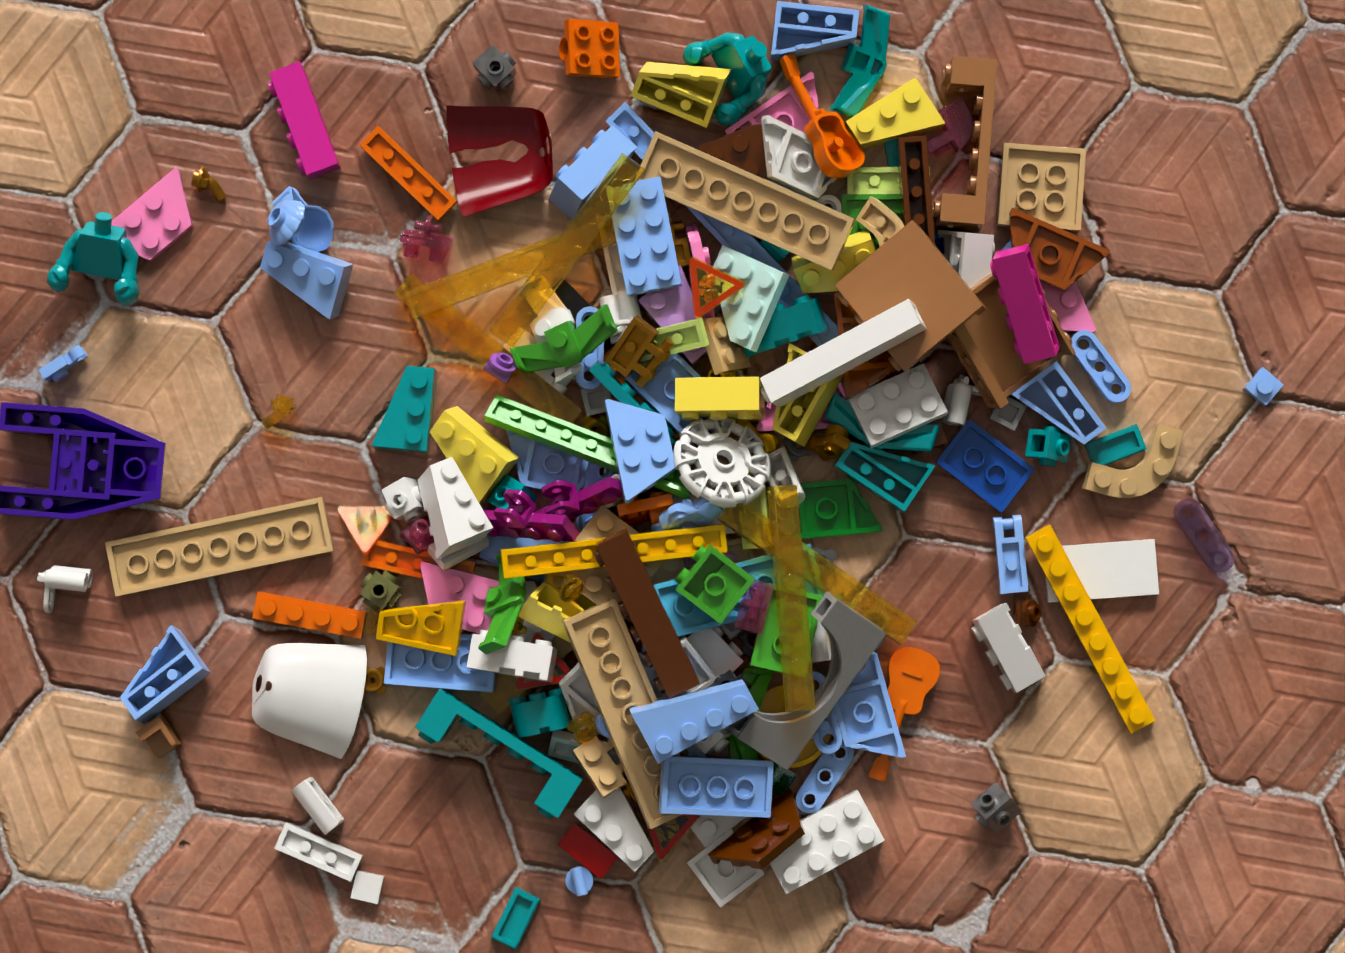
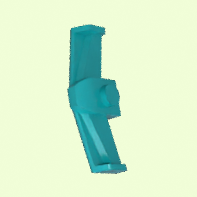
[829,4,891,117]
[825,392,940,451]

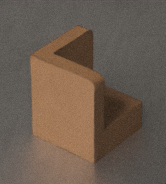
[136,716,182,758]

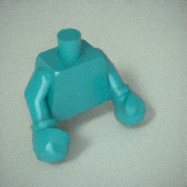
[683,32,772,127]
[47,212,139,306]

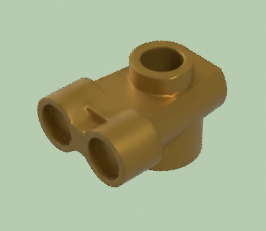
[805,424,850,461]

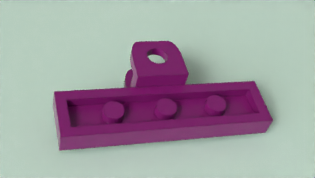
[534,477,623,522]
[483,490,579,542]

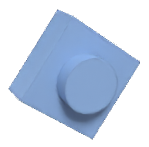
[1243,367,1284,406]

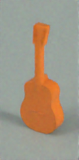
[780,53,865,179]
[868,647,940,782]

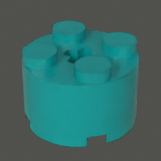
[509,688,571,738]

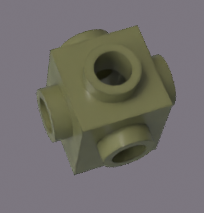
[360,570,402,611]

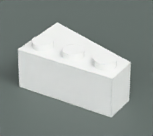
[938,230,995,288]
[417,457,493,560]
[971,603,1045,693]
[466,630,558,683]
[574,788,655,872]

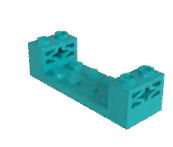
[415,689,584,819]

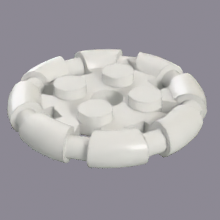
[673,416,771,508]

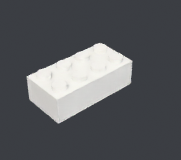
[770,790,885,894]

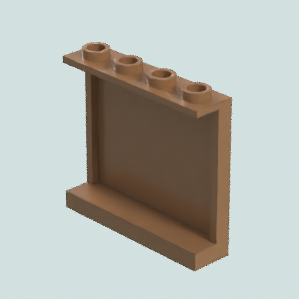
[835,220,987,373]
[947,273,1076,409]

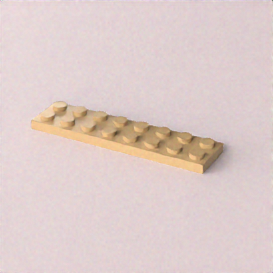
[633,131,856,271]
[105,497,334,597]
[562,598,683,829]

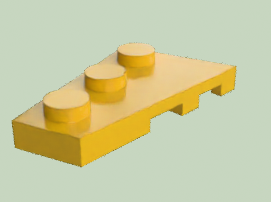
[376,600,466,656]

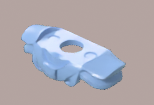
[651,497,724,532]

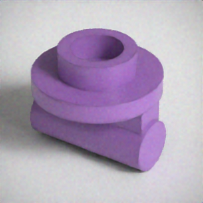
[483,353,516,384]

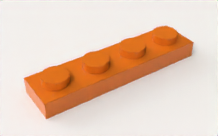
[359,126,458,222]
[361,538,476,579]
[252,591,367,639]

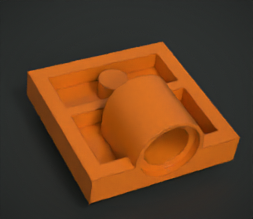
[559,19,620,79]
[617,491,674,525]

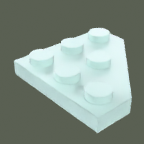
[713,245,789,352]

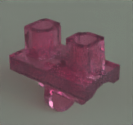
[400,215,453,263]
[399,515,435,555]
[734,580,774,635]

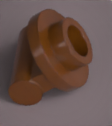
[1014,599,1041,627]

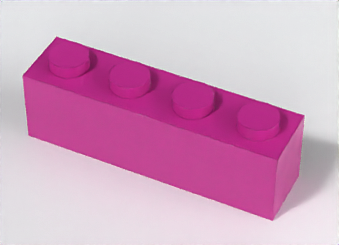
[267,61,341,179]
[990,244,1060,364]

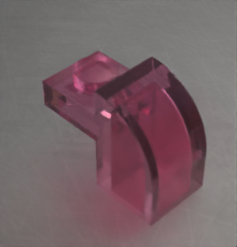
[927,98,973,158]

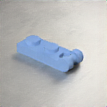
[992,515,1029,594]

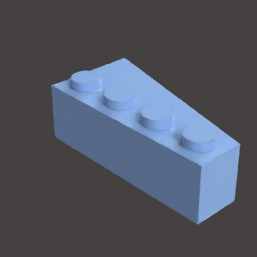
[629,679,759,763]

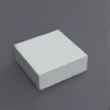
[350,870,385,904]

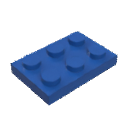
[935,419,1035,514]

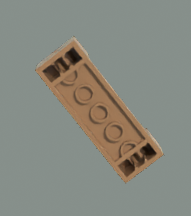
[932,56,997,233]

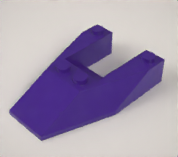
[0,402,166,520]

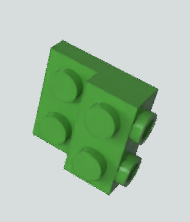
[674,543,755,624]

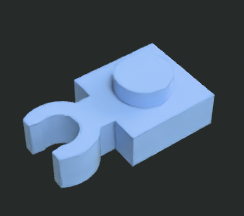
[38,345,88,382]

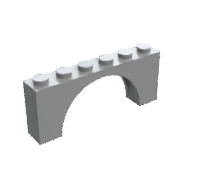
[728,591,886,770]

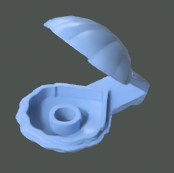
[267,186,334,252]

